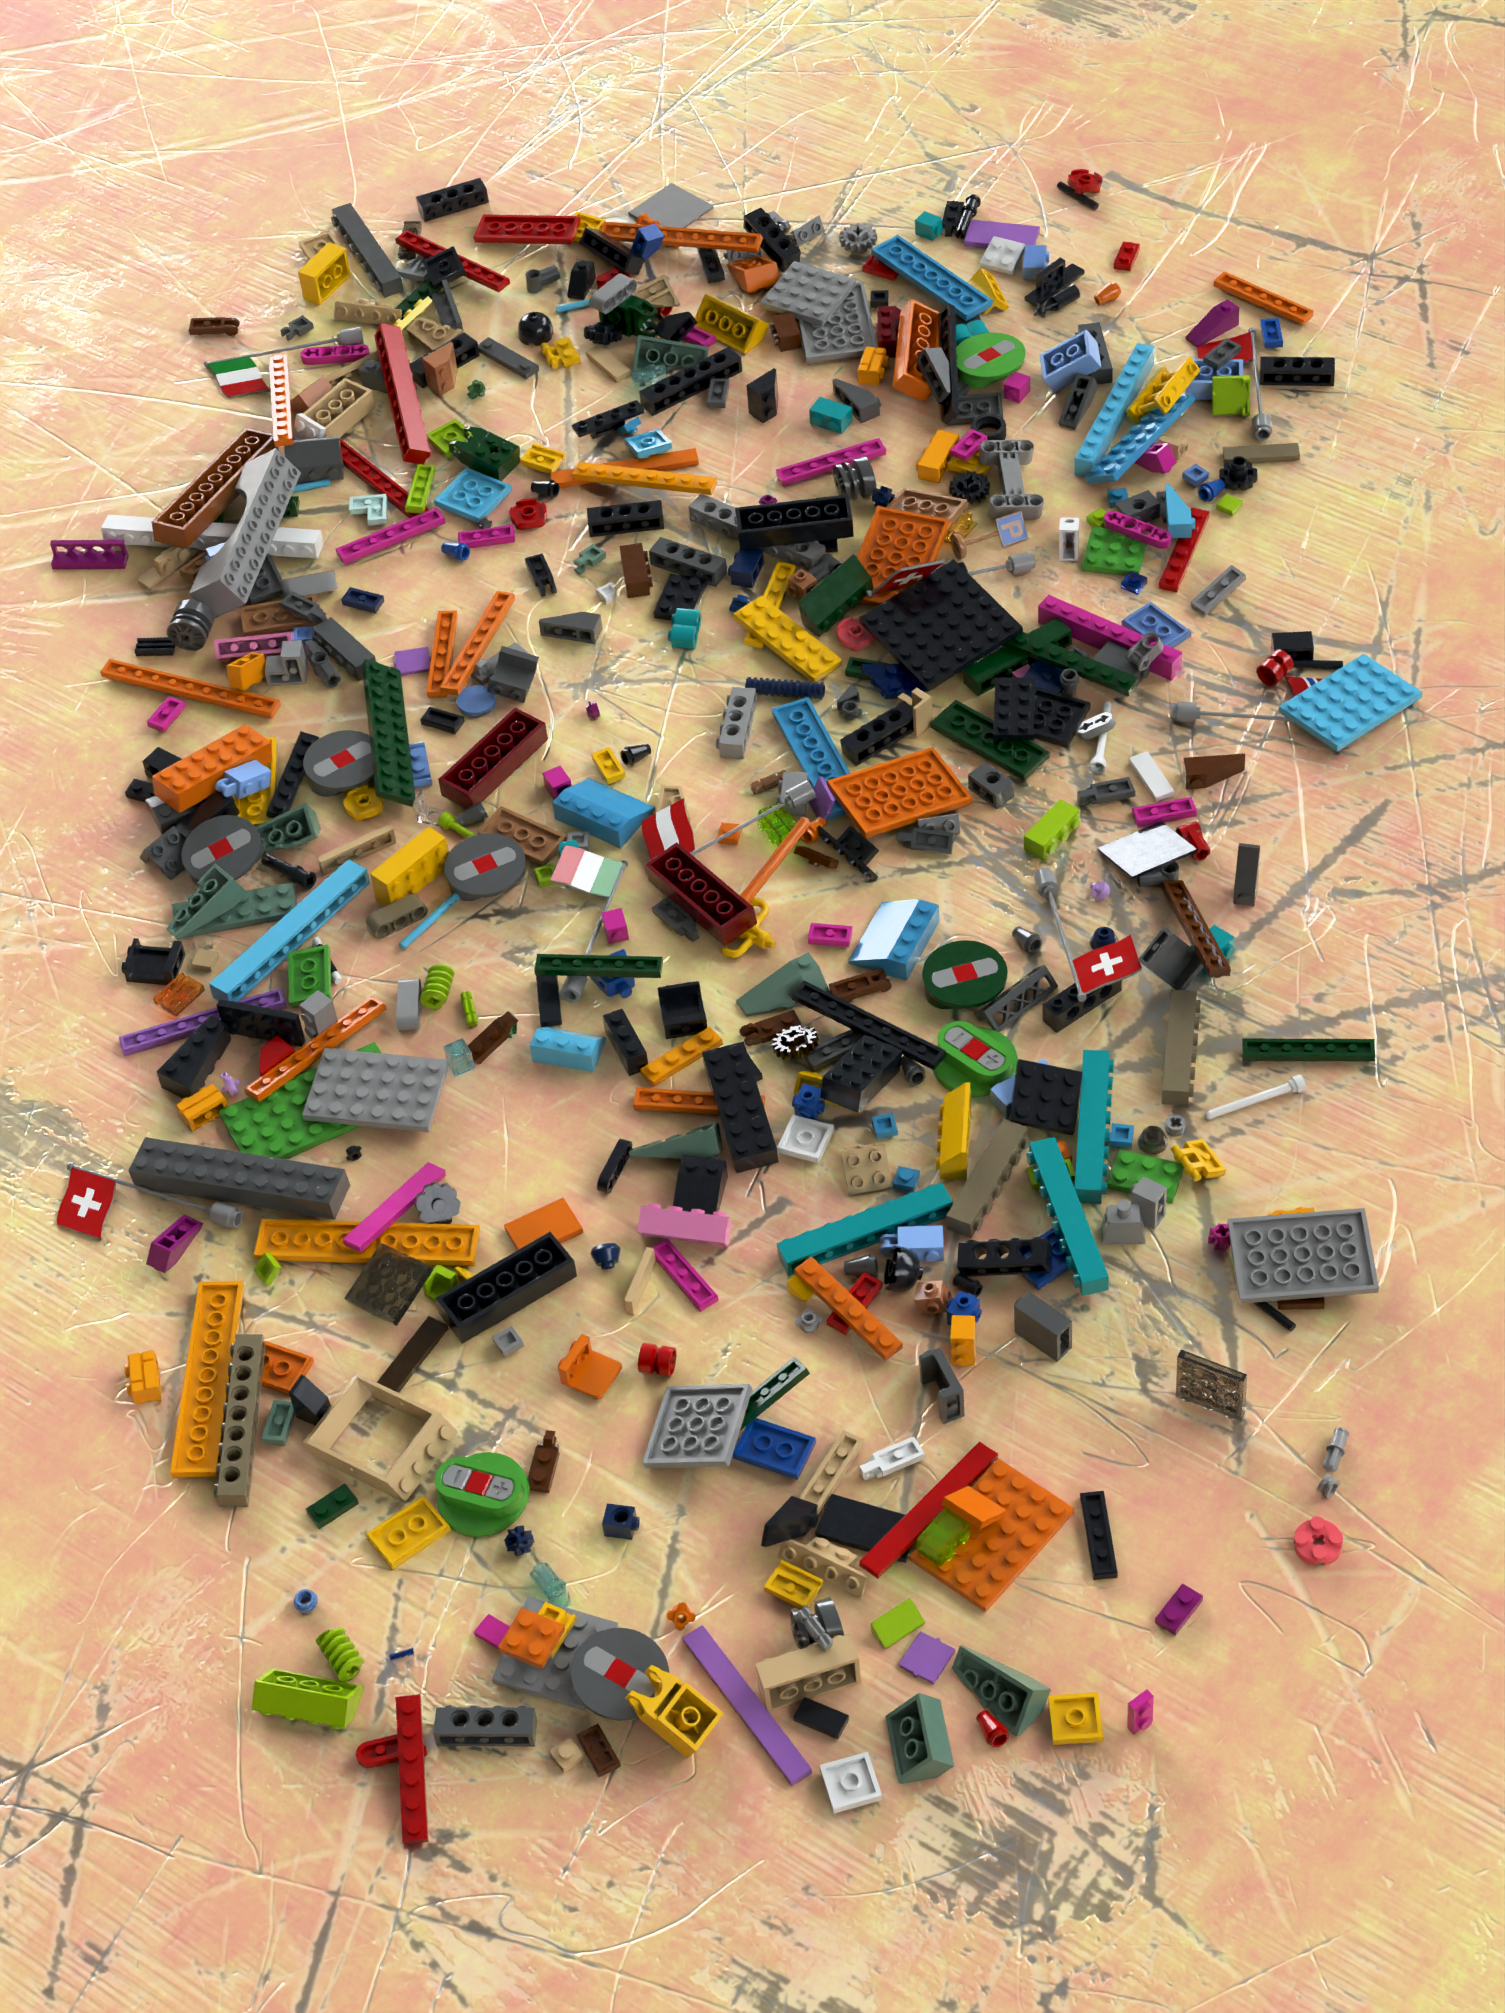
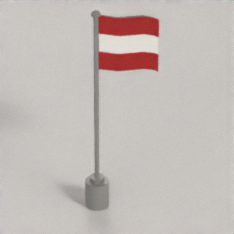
[642,779,816,860]

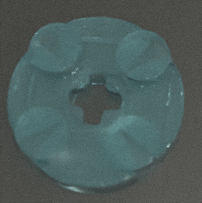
[631,364,668,387]

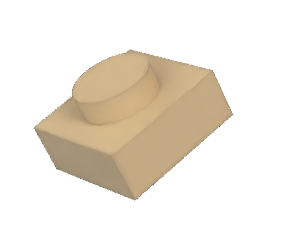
[549,1737,585,1773]

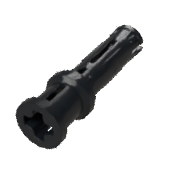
[954,194,981,239]
[261,853,317,890]

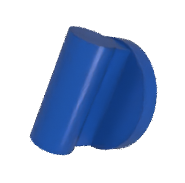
[729,595,750,612]

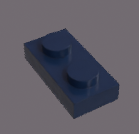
[341,587,384,613]

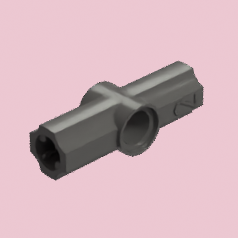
[303,640,341,688]

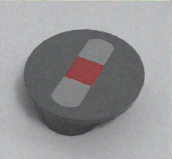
[303,730,374,797]
[181,815,264,885]
[444,833,526,901]
[571,1628,669,1721]

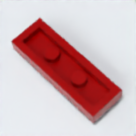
[826,1272,883,1335]

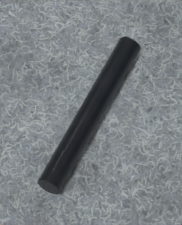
[1057,181,1099,210]
[1293,660,1343,669]
[1254,1302,1296,1332]

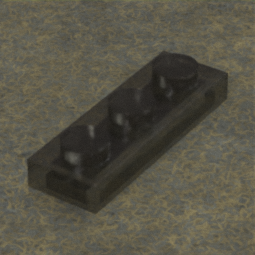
[398,221,422,260]

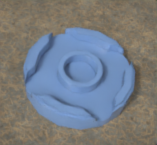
[457,685,496,717]

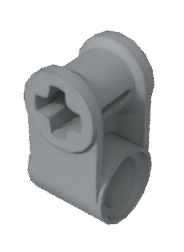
[1125,632,1163,671]

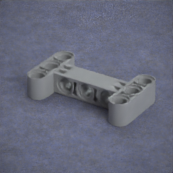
[979,440,1044,520]

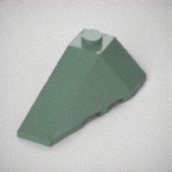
[632,335,709,374]
[166,863,247,940]
[736,952,830,1017]
[629,1122,723,1159]

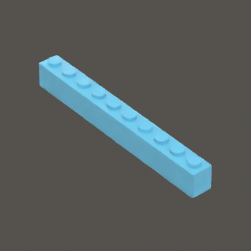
[1074,343,1155,478]
[209,859,370,1002]

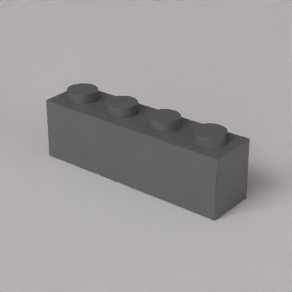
[312,617,376,681]

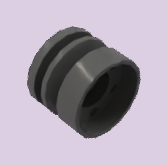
[833,456,877,501]
[167,599,215,651]
[790,1597,844,1649]

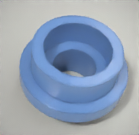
[294,1589,318,1613]

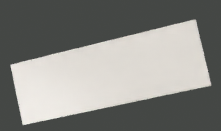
[1129,751,1174,802]

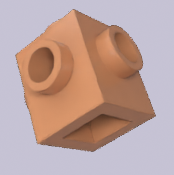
[788,569,818,600]
[914,1280,952,1315]

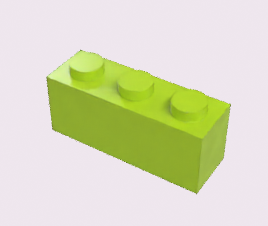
[1024,799,1081,860]

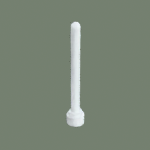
[1090,701,1112,774]
[1205,1074,1306,1119]

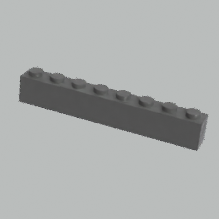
[331,203,404,298]

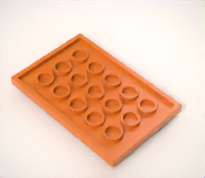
[857,506,950,606]
[827,747,973,839]
[909,1458,1074,1612]

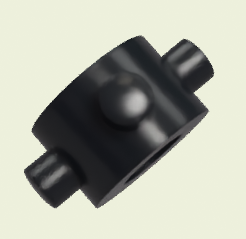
[346,1146,362,1161]

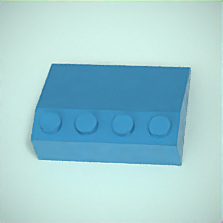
[552,778,655,848]
[849,899,940,981]

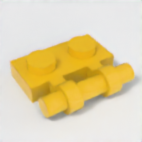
[540,337,581,369]
[1171,1139,1227,1182]

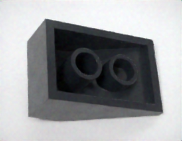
[673,1155,728,1215]

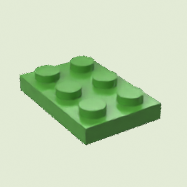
[288,945,332,1008]
[1107,1149,1184,1204]

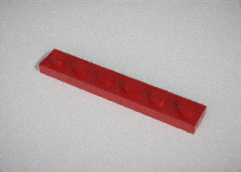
[1159,508,1210,592]
[395,1694,429,1844]

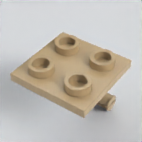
[841,1142,892,1195]

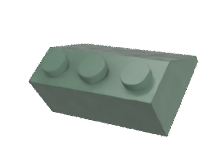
[885,1693,954,1784]

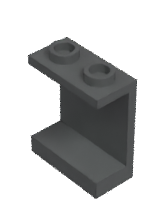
[487,646,539,703]

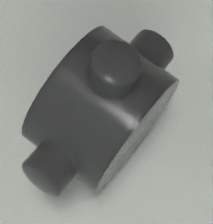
[478,516,492,529]

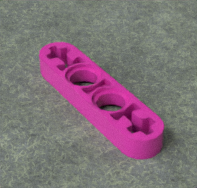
[300,344,370,365]
[1104,511,1171,549]

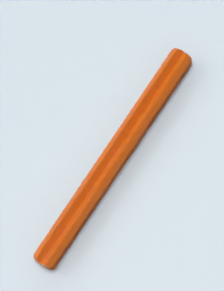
[740,817,811,903]

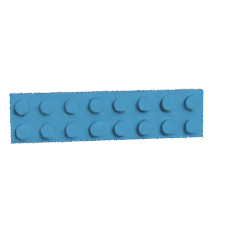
[871,235,993,321]
[1085,393,1196,483]
[771,697,850,820]

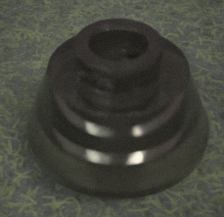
[1138,1126,1168,1154]

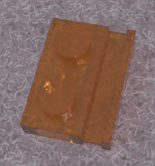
[153,972,205,1017]

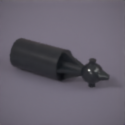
[1034,284,1080,318]

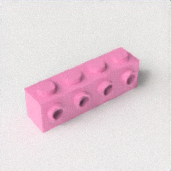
[214,632,294,663]
[637,1203,732,1247]

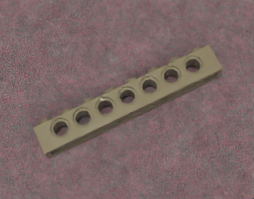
[214,1334,266,1507]

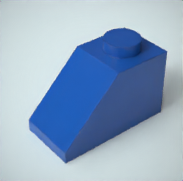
[631,224,664,262]

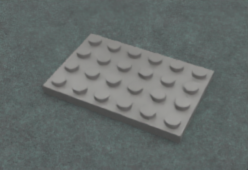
[798,281,877,363]
[303,1048,449,1133]
[1227,1208,1379,1304]

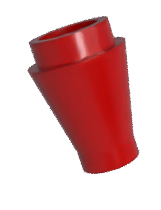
[976,1710,1009,1747]

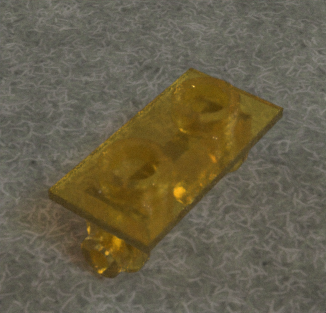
[944,511,978,544]

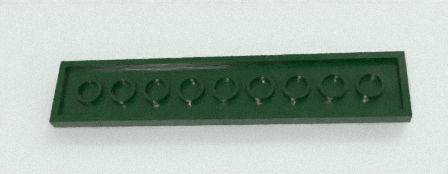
[362,659,416,807]

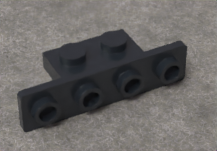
[1025,257,1085,307]
[572,400,644,439]
[817,825,879,880]

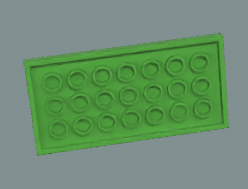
[218,1042,381,1160]

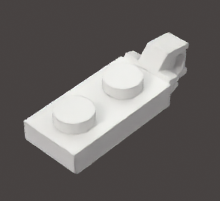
[859,1437,925,1481]

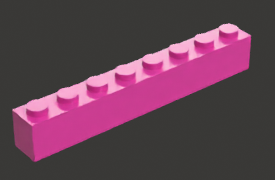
[1038,595,1182,681]

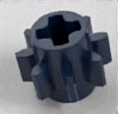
[872,486,895,507]
[504,1525,535,1556]

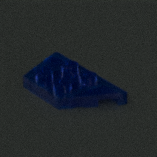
[861,664,926,699]

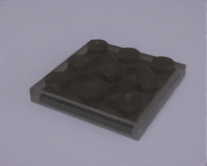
[344,1243,433,1326]
[1176,1350,1247,1421]

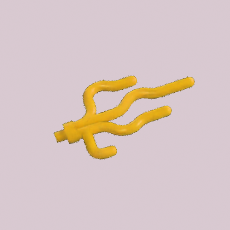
[721,893,776,958]

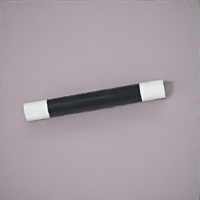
[312,937,342,984]

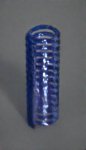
[389,1647,414,1661]

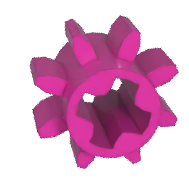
[1208,1223,1231,1252]

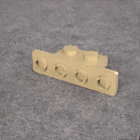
[334,299,402,325]
[137,545,201,589]
[778,1536,868,1597]

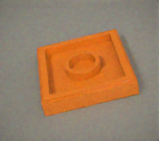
[942,1486,1007,1529]

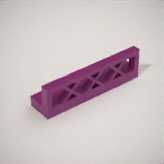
[50,540,129,569]

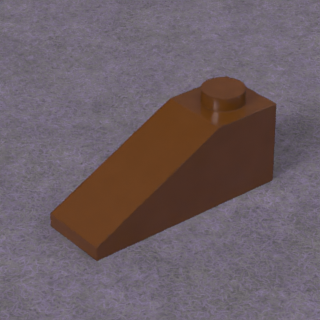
[1183,753,1245,789]

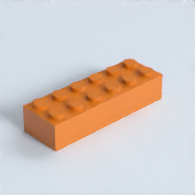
[892,299,939,402]
[152,724,273,813]

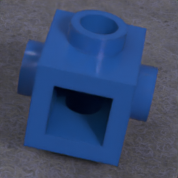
[792,1083,825,1120]
[946,1291,982,1326]

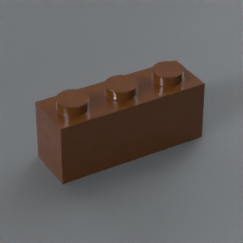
[620,543,653,598]

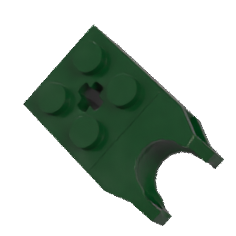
[599,295,658,338]
[449,426,520,481]

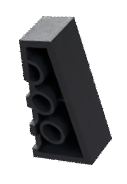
[156,1015,231,1099]

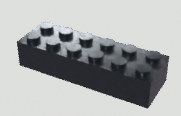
[735,494,854,550]
[702,1041,779,1173]
[435,1232,577,1344]

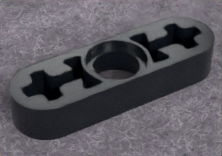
[597,1139,632,1194]

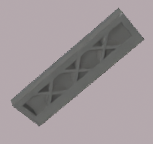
[432,279,463,330]
[975,965,1058,1032]

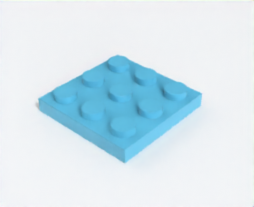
[434,467,512,523]

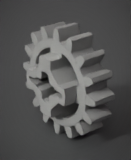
[839,223,877,253]

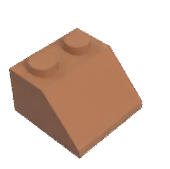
[422,342,458,396]
[291,375,333,414]

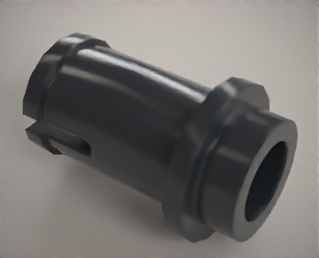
[952,1272,983,1297]

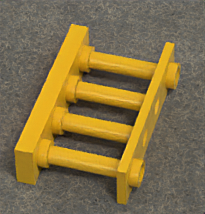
[1125,356,1201,425]

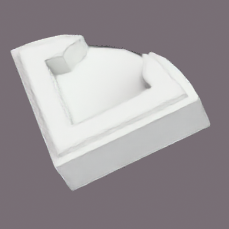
[596,582,615,605]

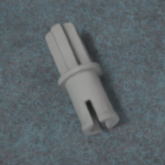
[1323,1427,1349,1472]

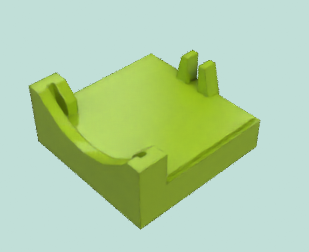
[1212,375,1251,416]

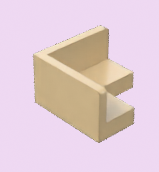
[898,688,933,738]

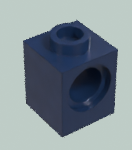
[602,1503,640,1540]

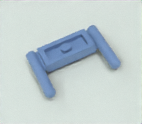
[409,741,432,788]

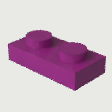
[1155,1583,1203,1636]

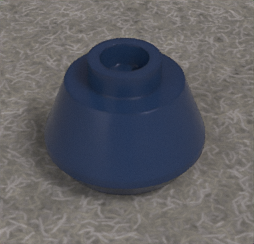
[1090,927,1119,950]
[590,1243,621,1269]

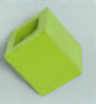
[422,1264,458,1302]

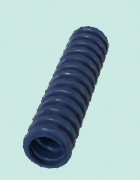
[745,677,825,699]

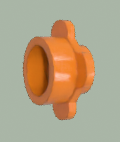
[667,1602,696,1630]

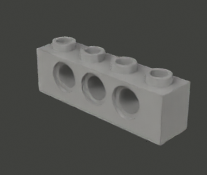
[716,687,757,759]

